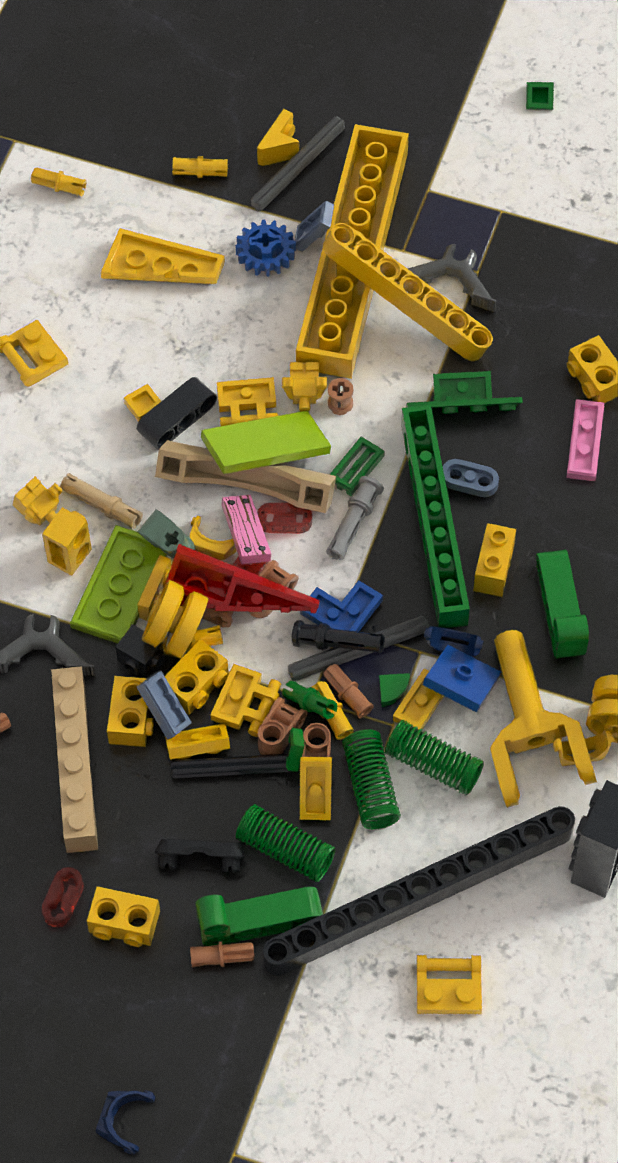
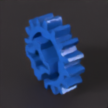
[235,219,296,277]

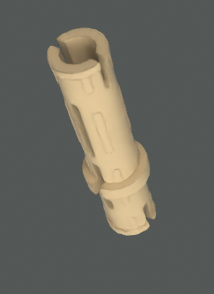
[60,473,143,529]

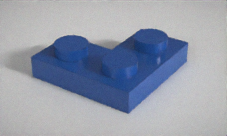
[300,580,383,632]

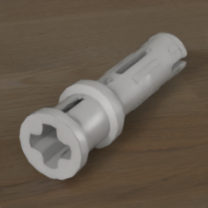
[326,476,384,560]

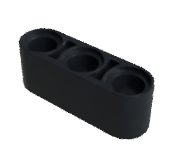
[136,377,217,449]

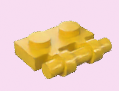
[217,377,278,426]
[210,664,282,737]

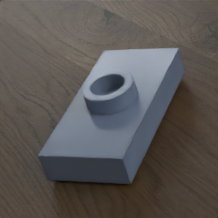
[295,201,334,252]
[137,671,192,739]

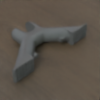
[408,244,497,312]
[0,614,95,676]

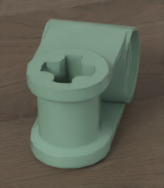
[137,509,195,558]

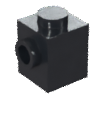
[115,624,165,678]

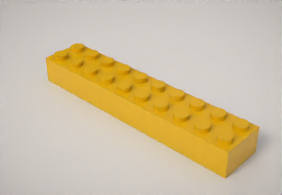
[296,124,409,379]

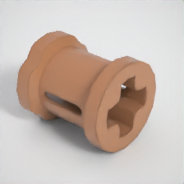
[328,378,354,415]

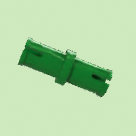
[282,681,338,719]

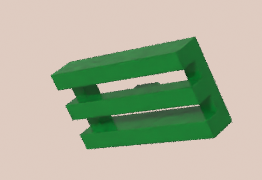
[330,436,385,496]

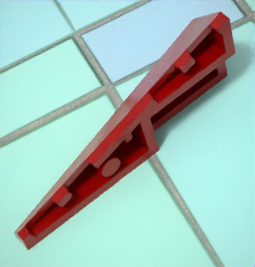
[163,544,320,613]

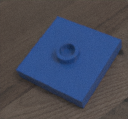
[422,645,501,712]

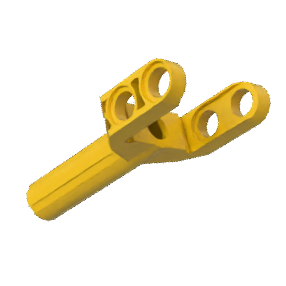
[490,630,597,808]

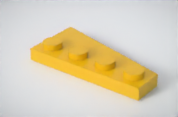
[101,228,225,284]

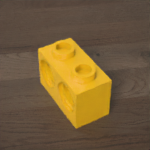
[567,335,618,403]
[42,507,92,576]
[473,523,516,597]
[165,639,229,715]
[107,676,154,747]
[87,886,160,947]

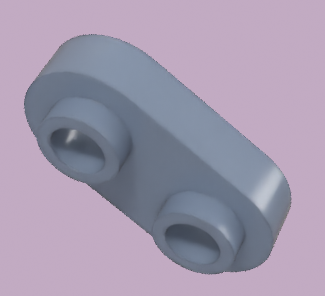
[443,459,499,497]

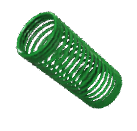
[385,720,484,796]
[342,729,401,830]
[235,804,336,882]

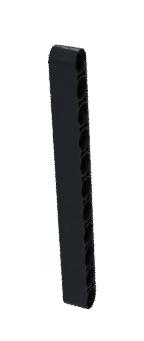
[263,806,575,976]

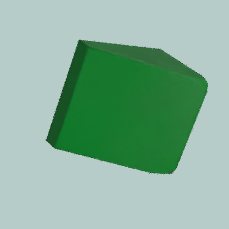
[526,82,554,110]

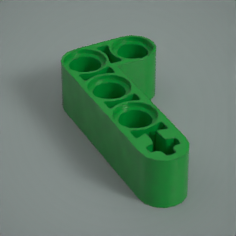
[536,549,589,659]
[195,887,323,946]

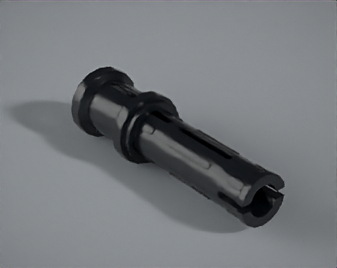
[292,620,385,654]

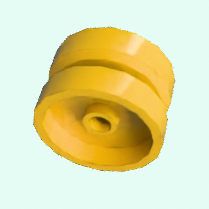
[142,580,208,658]
[586,675,618,743]

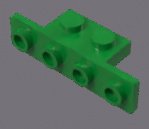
[406,371,523,414]

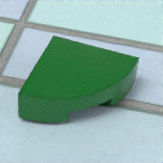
[379,673,410,707]
[286,728,304,772]

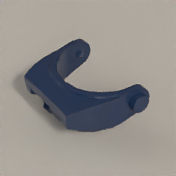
[424,626,484,657]
[96,1090,156,1155]

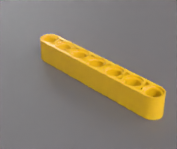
[323,223,493,361]

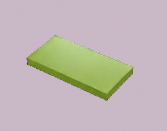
[201,411,331,474]
[70,525,167,644]

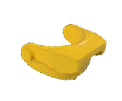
[190,516,237,560]
[553,730,614,766]

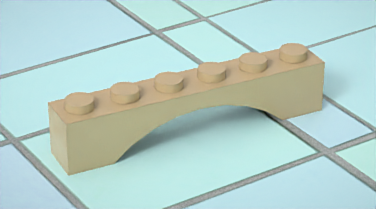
[155,440,336,513]
[51,666,98,853]

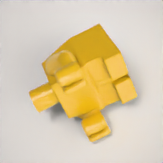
[282,362,327,412]
[13,476,63,525]

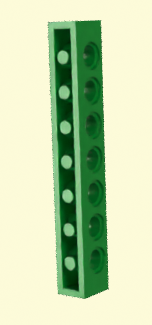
[401,404,470,628]

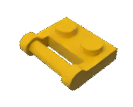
[0,320,68,387]
[417,955,482,1014]

